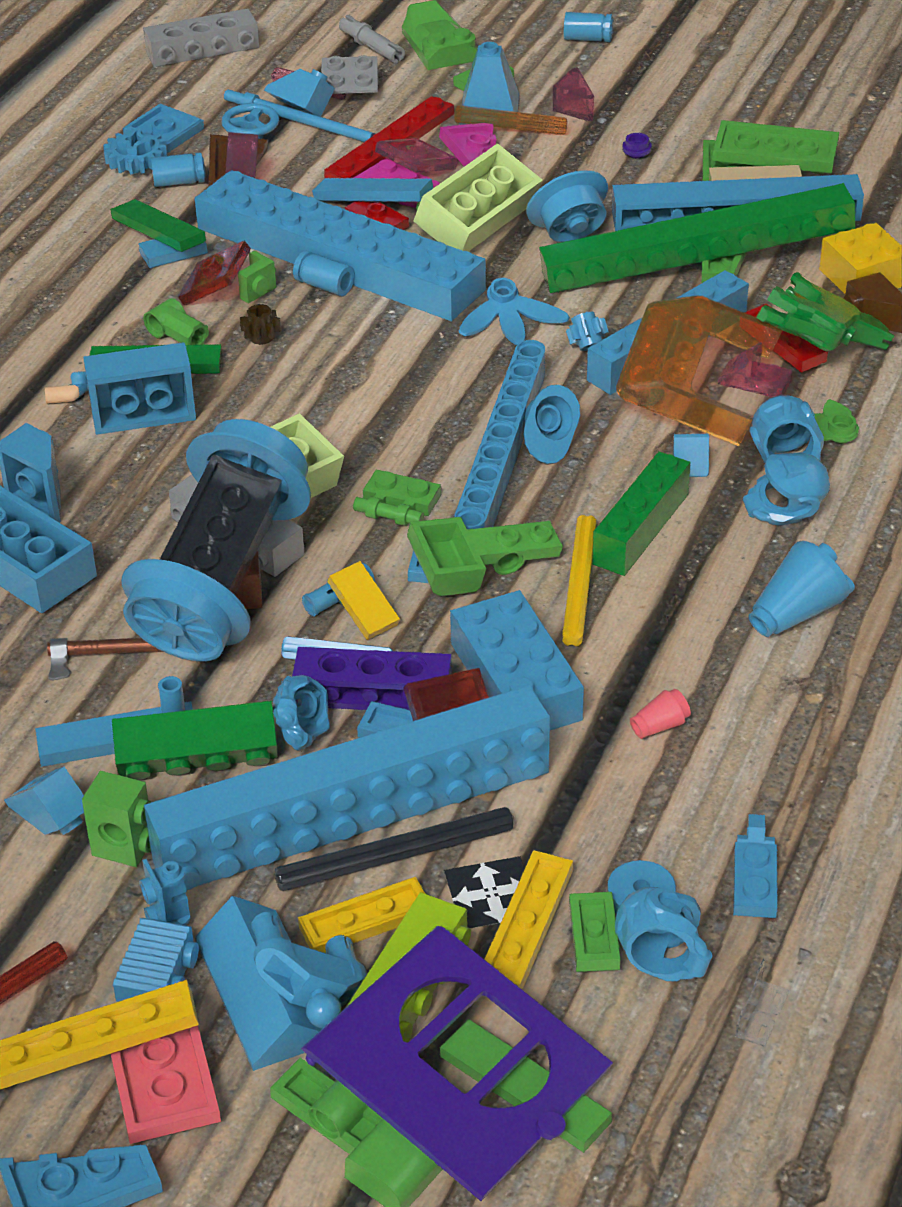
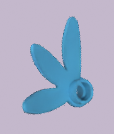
[458,278,570,345]

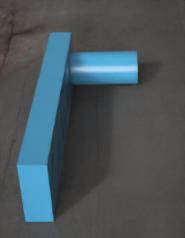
[35,676,193,767]

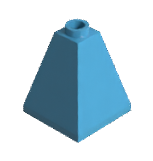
[459,42,519,128]

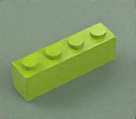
[347,892,471,1042]

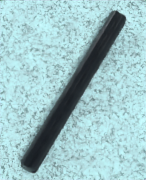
[275,807,513,891]

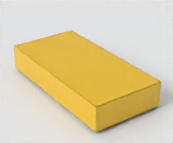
[327,561,400,640]

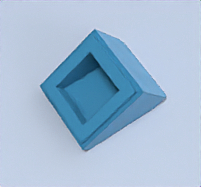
[673,434,709,477]

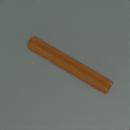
[454,105,568,135]

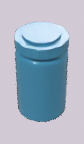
[564,12,614,42]
[151,153,206,187]
[293,251,355,297]

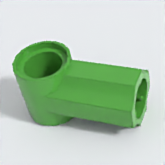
[143,298,209,345]

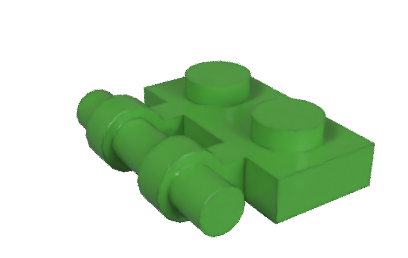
[353,469,441,526]

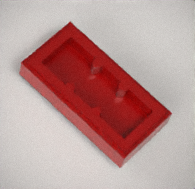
[345,201,409,230]

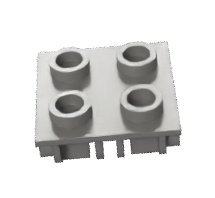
[321,55,378,94]

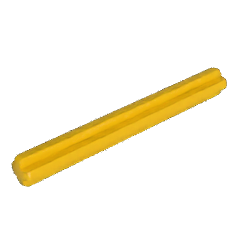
[562,514,596,647]

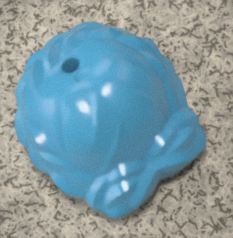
[272,675,330,751]

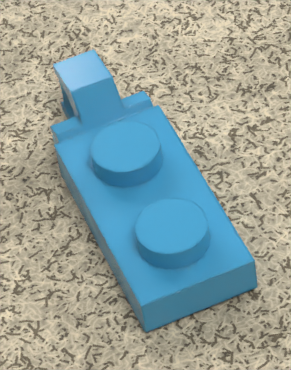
[733,814,777,918]

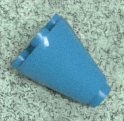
[749,541,855,637]

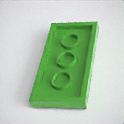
[712,120,839,174]

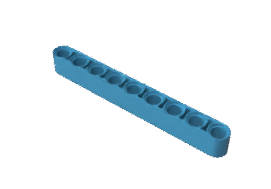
[455,340,545,530]

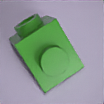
[238,250,276,304]

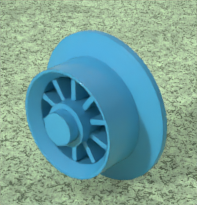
[526,170,608,242]

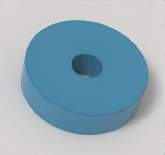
[608,860,676,914]

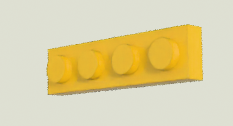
[484,850,573,990]

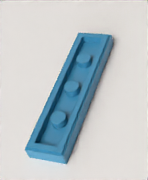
[312,178,433,202]

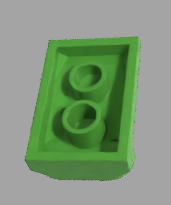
[402,0,477,70]

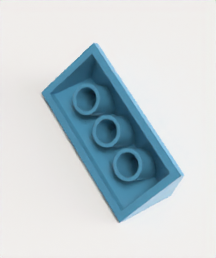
[195,896,323,1071]

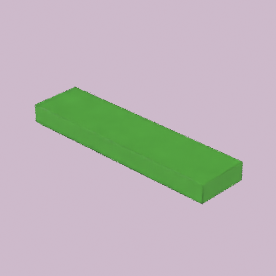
[440,1019,612,1153]

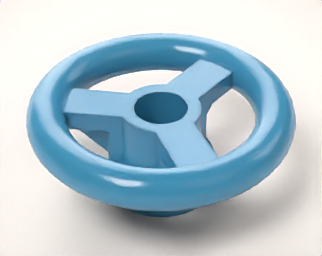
[221,103,279,139]

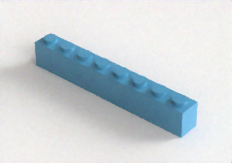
[612,174,864,231]

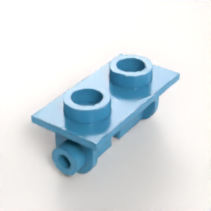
[139,859,191,926]

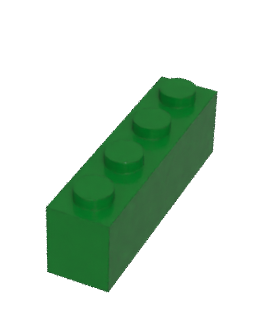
[592,451,691,576]
[112,701,278,780]

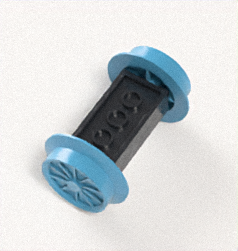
[121,419,311,661]

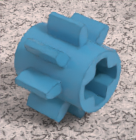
[566,311,609,351]

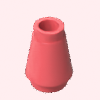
[630,689,691,739]

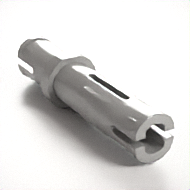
[339,15,405,64]

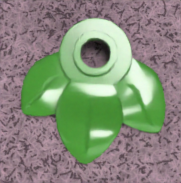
[809,399,859,444]

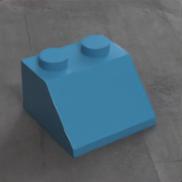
[0,423,61,523]

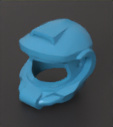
[750,395,824,463]
[743,452,830,526]
[615,887,712,981]

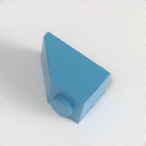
[264,69,335,117]
[4,766,84,835]

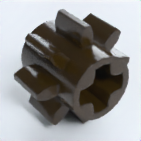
[240,304,281,345]

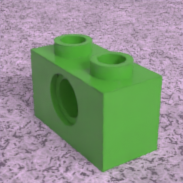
[82,770,151,868]

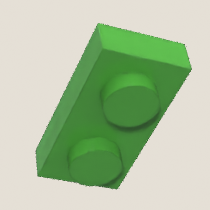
[569,892,620,972]

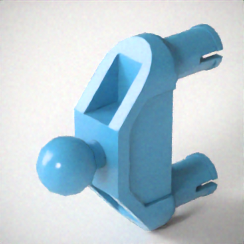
[251,912,368,1028]

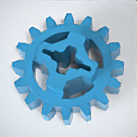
[103,129,168,174]

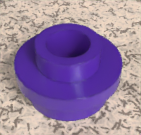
[622,133,652,159]

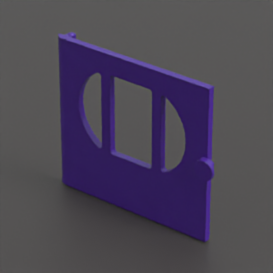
[301,926,613,1201]

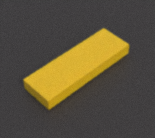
[298,877,425,953]

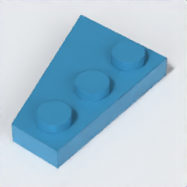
[0,1145,163,1207]

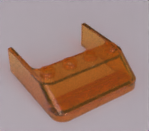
[616,296,782,446]

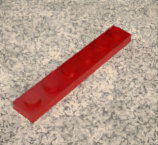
[324,96,454,179]

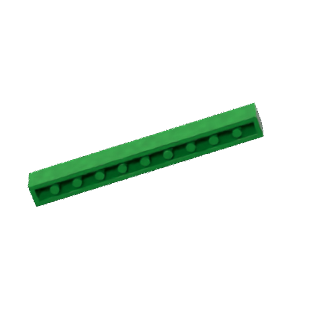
[539,183,855,293]

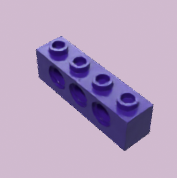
[292,647,452,714]

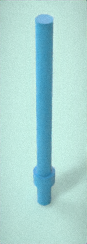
[224,89,375,142]

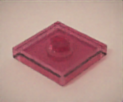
[375,138,458,173]

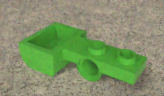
[407,517,563,596]
[270,1057,443,1207]

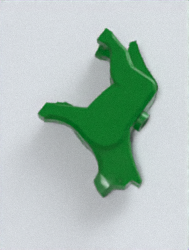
[756,272,895,351]

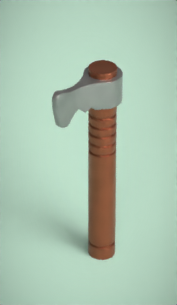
[47,638,163,681]

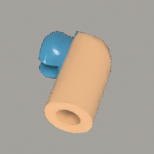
[45,371,88,404]

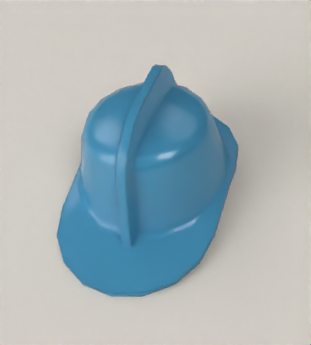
[523,385,580,464]

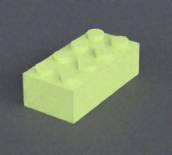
[413,143,543,252]

